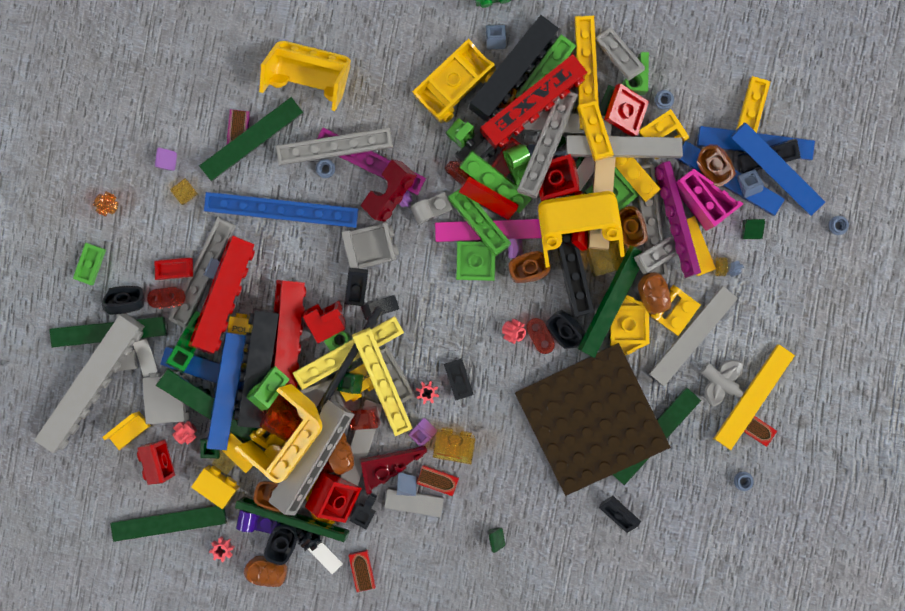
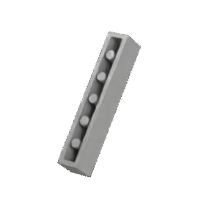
[268,400,355,515]

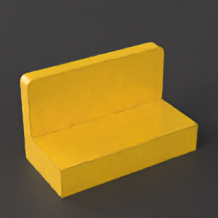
[102,411,151,450]
[222,433,254,473]

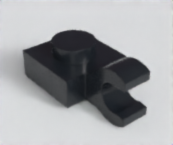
[349,493,377,530]

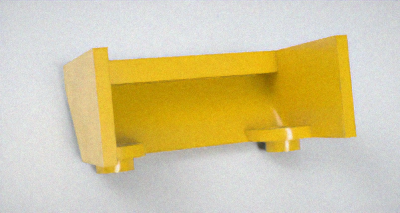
[259,41,351,111]
[538,191,625,268]
[235,384,322,483]

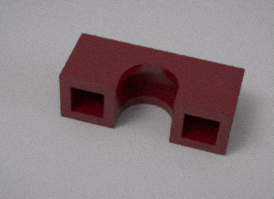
[360,159,417,222]

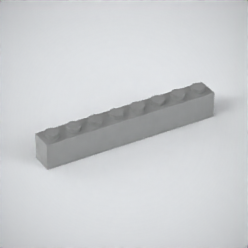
[34,314,145,453]

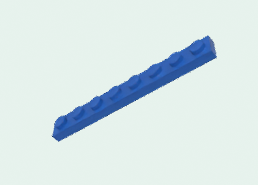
[204,192,359,228]

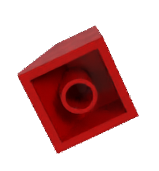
[539,154,580,202]
[137,439,175,485]
[305,472,362,523]

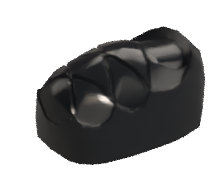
[102,286,145,315]
[546,310,586,349]
[264,522,297,565]

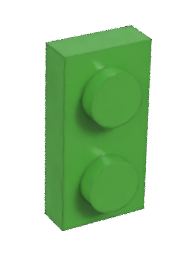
[73,243,106,285]

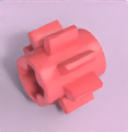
[502,319,526,344]
[416,381,439,404]
[172,421,197,444]
[209,536,235,562]

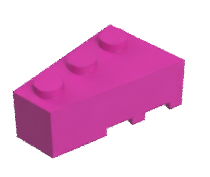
[676,169,743,231]

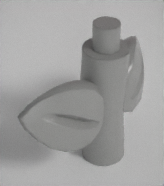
[700,360,744,406]

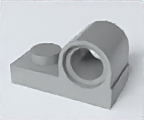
[410,192,453,225]

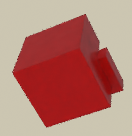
[303,301,346,343]

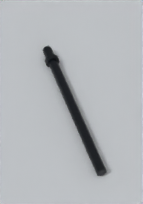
[317,307,383,415]

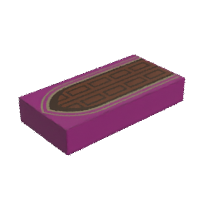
[226,109,250,145]

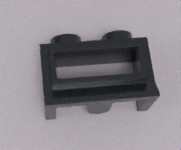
[455,132,498,162]

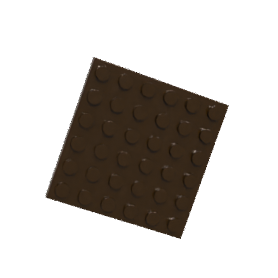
[515,343,671,496]

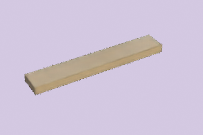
[588,157,616,250]

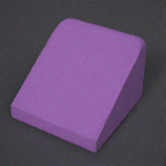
[155,148,177,171]
[508,239,523,259]
[408,418,437,447]

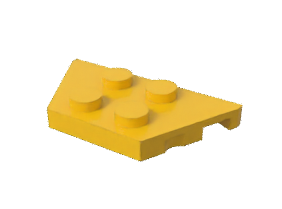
[610,295,650,356]

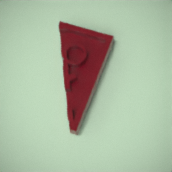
[360,446,427,495]

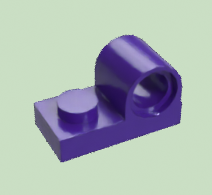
[236,510,278,534]

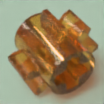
[93,191,119,217]

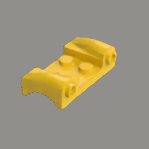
[412,38,496,123]

